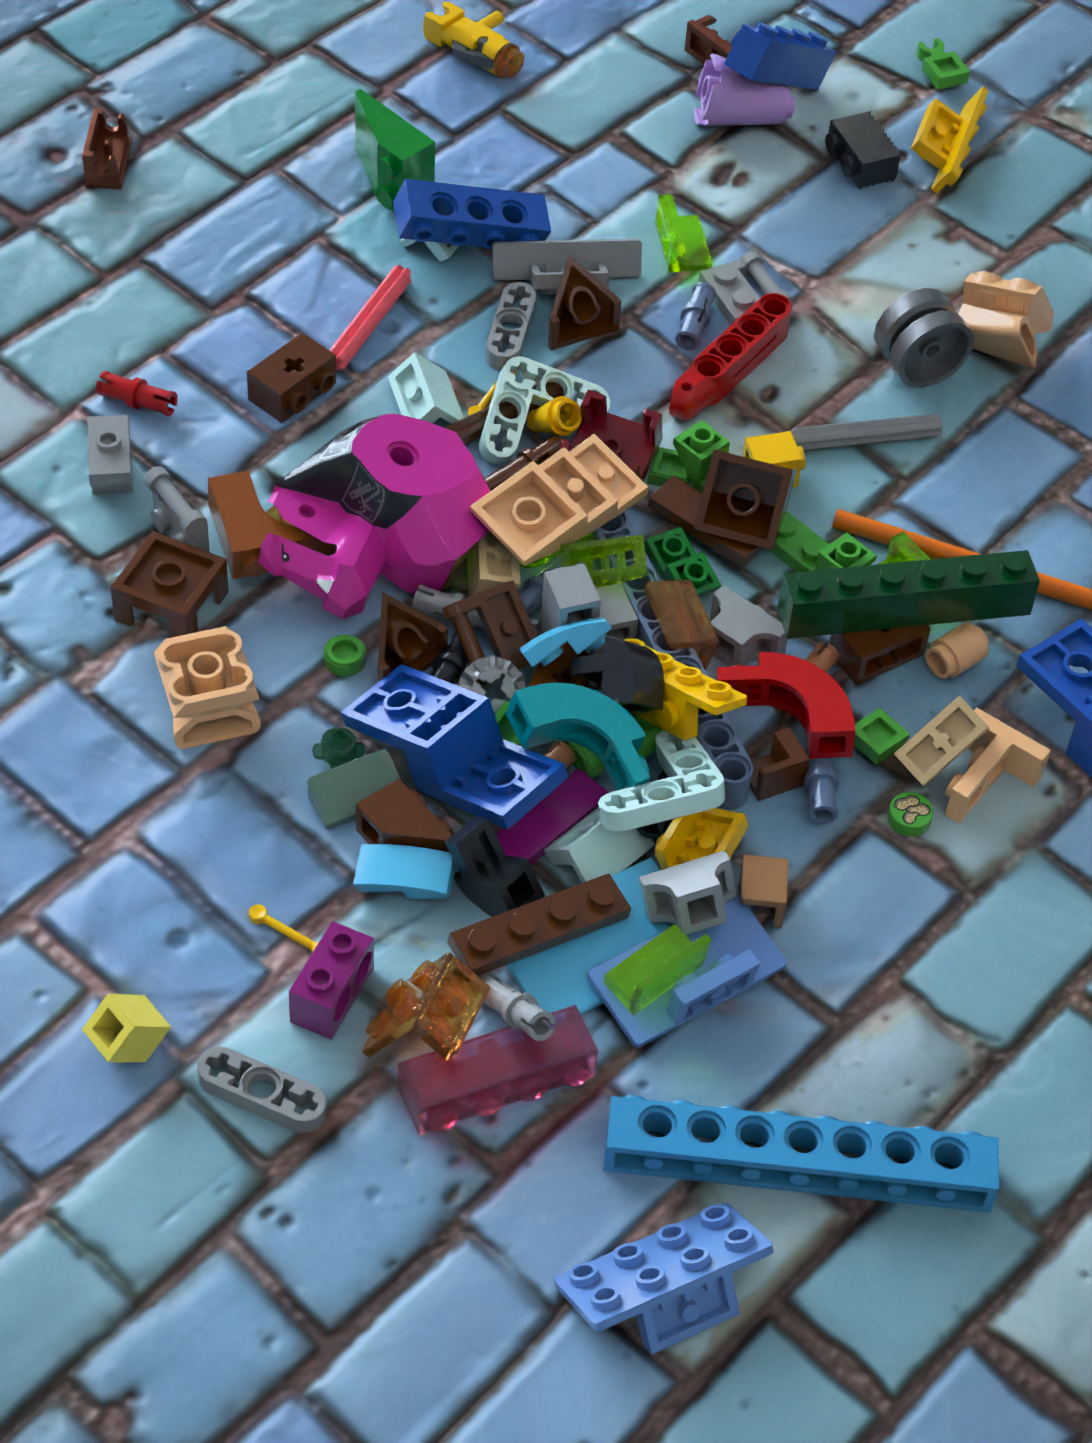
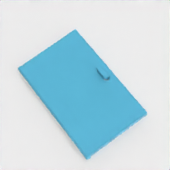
[506,857,675,1027]

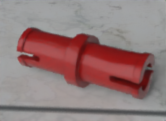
[96,371,178,416]

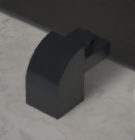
[571,636,664,713]
[445,816,546,917]

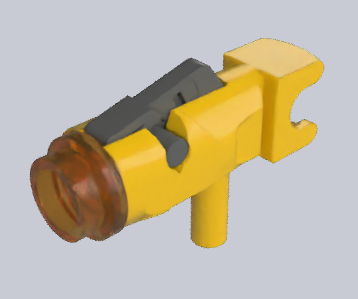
[423,2,524,78]

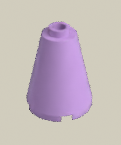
[694,54,796,126]

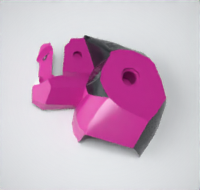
[257,414,491,619]

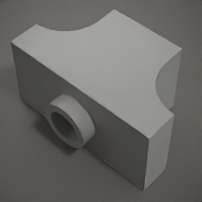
[88,415,133,494]
[705,585,788,667]
[639,850,737,935]

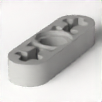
[486,282,536,370]
[197,1046,326,1133]

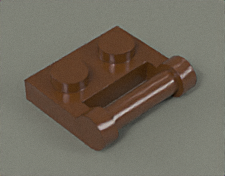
[442,580,537,685]

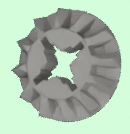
[458,656,526,714]

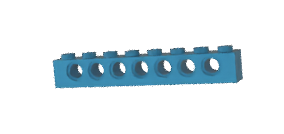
[603,1095,999,1213]

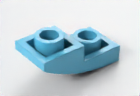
[519,617,612,667]
[353,844,456,900]

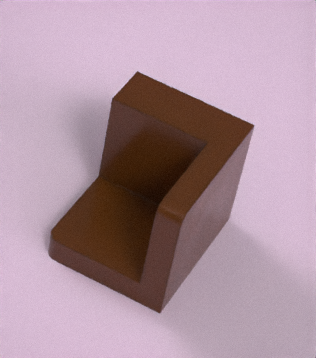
[750,727,810,801]

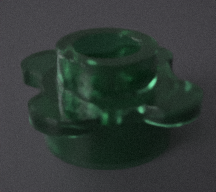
[312,727,365,769]

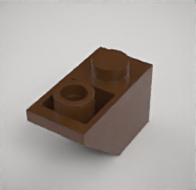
[356,779,454,853]

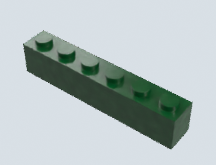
[777,550,1040,639]

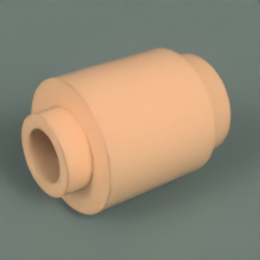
[925,622,989,679]

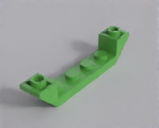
[673,420,877,572]

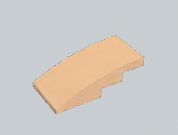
[470,434,648,566]

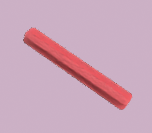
[329,265,411,371]

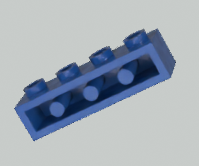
[724,22,837,90]

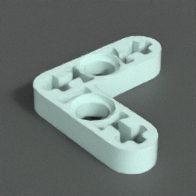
[479,356,611,465]
[598,730,726,832]

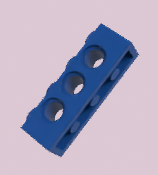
[393,179,551,249]

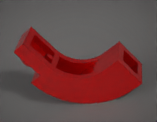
[716,652,856,759]

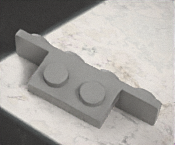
[492,238,642,294]

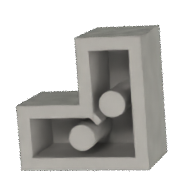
[540,563,638,650]

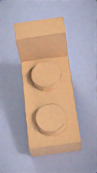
[945,707,1051,824]

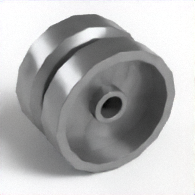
[873,288,974,388]

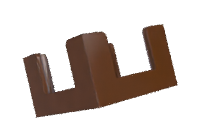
[110,531,229,638]

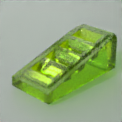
[560,534,648,587]

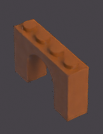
[208,471,337,579]

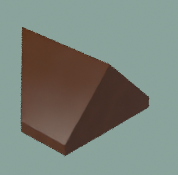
[548,255,621,351]
[378,592,448,682]

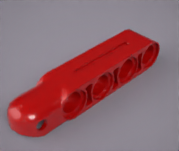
[669,293,792,421]

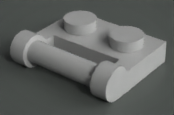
[699,251,794,325]
[144,466,210,552]

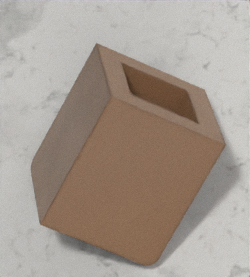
[738,854,789,927]

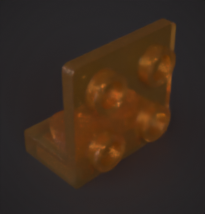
[361,952,491,1060]

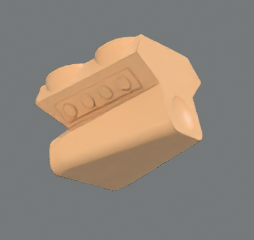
[958,271,1054,368]
[154,626,261,749]

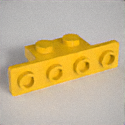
[910,86,989,194]
[624,639,747,741]

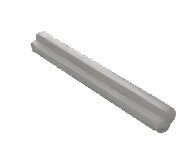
[791,413,943,450]

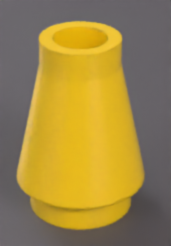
[527,396,582,436]

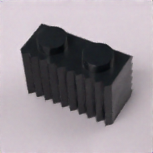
[825,111,901,189]

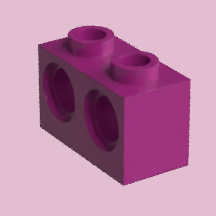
[288,921,374,1040]

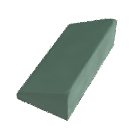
[307,748,401,829]

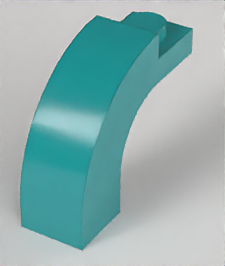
[505,683,650,790]

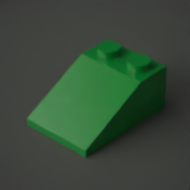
[355,89,435,213]

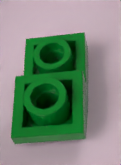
[643,527,722,602]

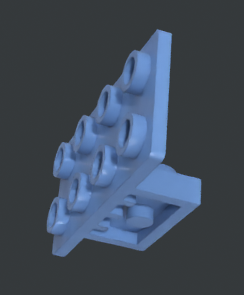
[587,894,787,1048]
[554,1203,774,1354]

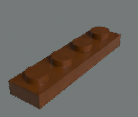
[447,873,632,979]

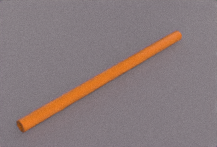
[832,509,1092,611]

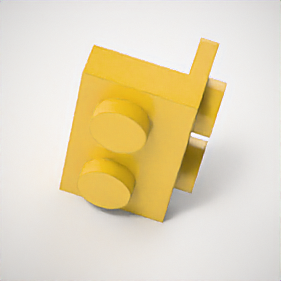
[655,808,749,870]

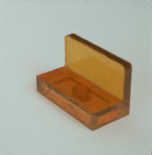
[644,580,719,670]

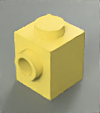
[82,994,171,1063]

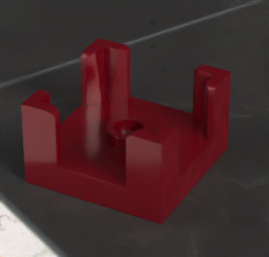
[558,390,663,481]

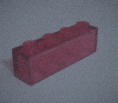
[398,1005,598,1135]

